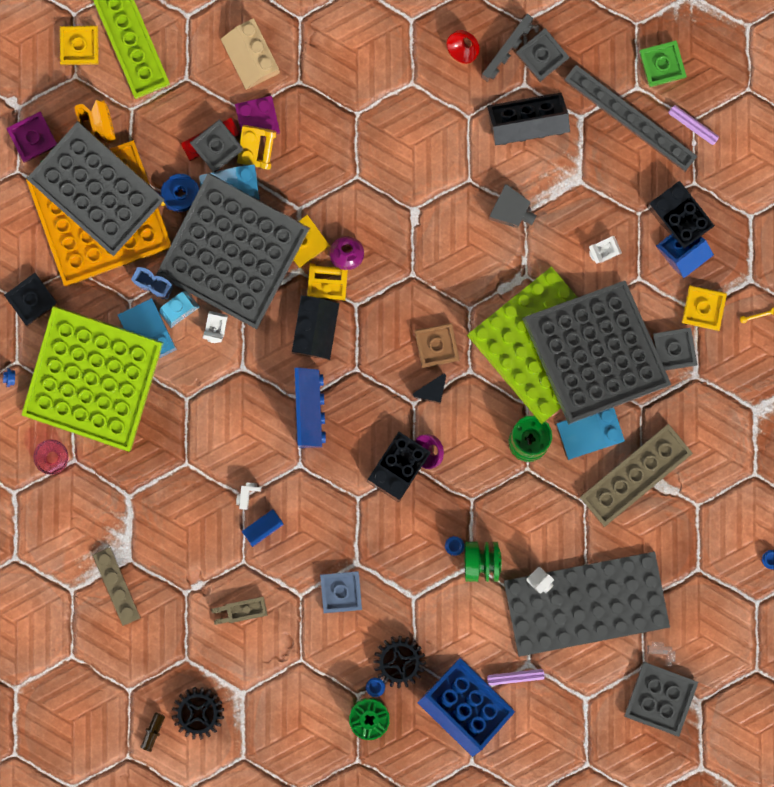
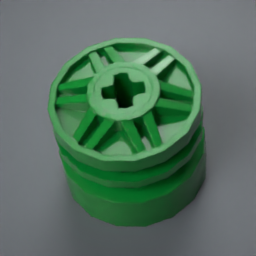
[508,416,552,462]
[465,542,502,582]
[349,698,390,740]

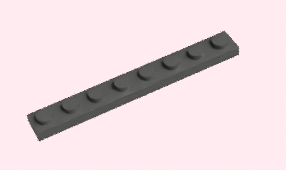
[564,65,697,172]

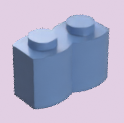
[131,267,173,299]

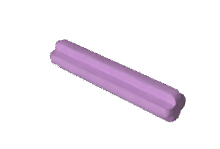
[669,105,719,145]
[487,669,545,686]

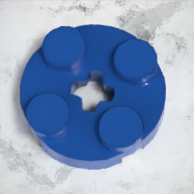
[161,174,199,212]

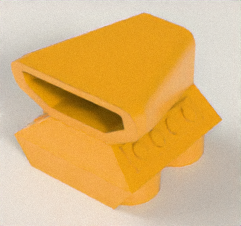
[74,100,116,143]

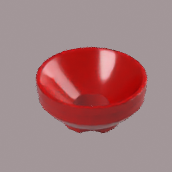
[446,30,480,64]

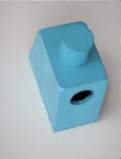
[159,291,200,328]

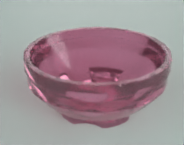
[33,440,69,475]

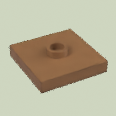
[414,323,460,368]

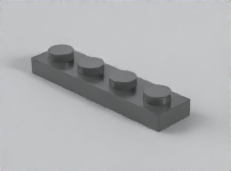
[481,14,533,82]

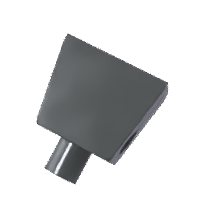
[489,184,537,228]

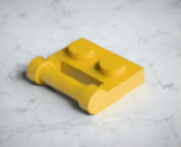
[237,125,277,170]
[307,263,348,301]

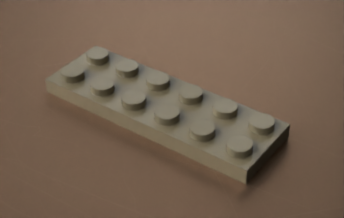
[579,424,693,527]

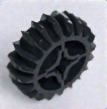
[373,636,426,688]
[172,687,224,740]

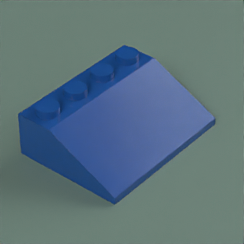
[295,367,326,448]
[417,658,515,757]

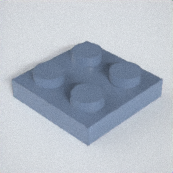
[320,571,362,613]

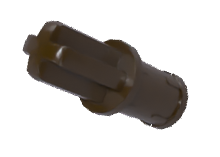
[140,712,165,752]

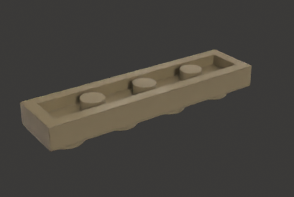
[93,547,141,626]

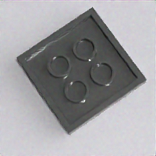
[624,662,699,737]

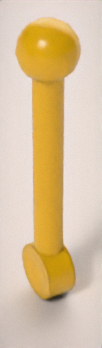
[740,307,774,323]

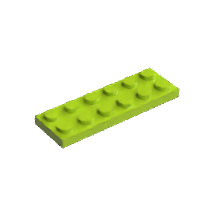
[93,0,170,100]

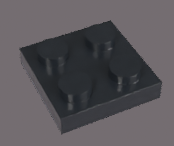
[4,273,58,326]

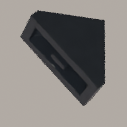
[412,373,446,404]

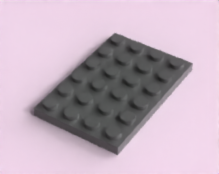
[27,121,165,256]

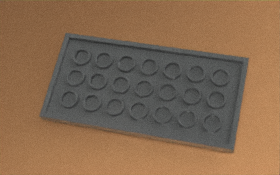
[504,552,670,657]

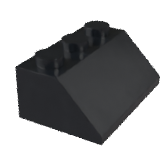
[292,295,340,360]

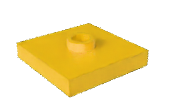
[60,26,99,65]
[293,215,330,268]
[681,286,727,331]

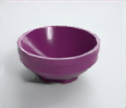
[330,236,364,270]
[415,434,444,469]

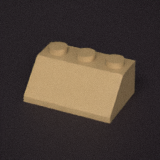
[221,18,280,90]

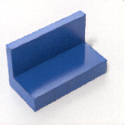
[242,509,284,547]

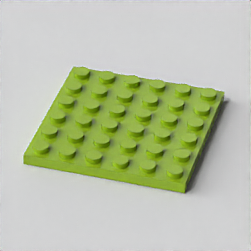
[467,266,578,424]
[22,306,164,452]

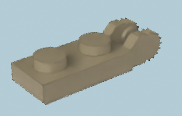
[211,597,268,625]

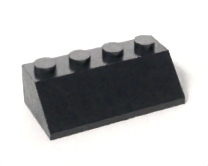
[487,92,570,146]

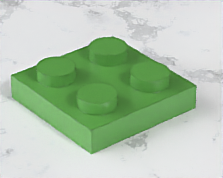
[639,40,687,88]

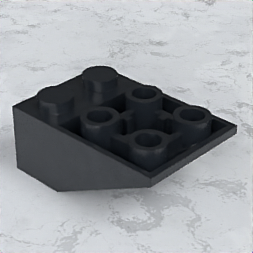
[648,181,715,249]
[367,432,431,503]

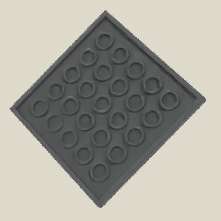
[156,173,310,329]
[523,281,671,425]

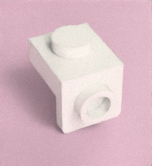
[589,236,622,264]
[203,311,228,343]
[236,483,261,510]
[526,567,554,594]

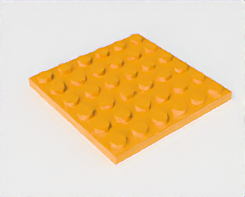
[26,140,171,287]

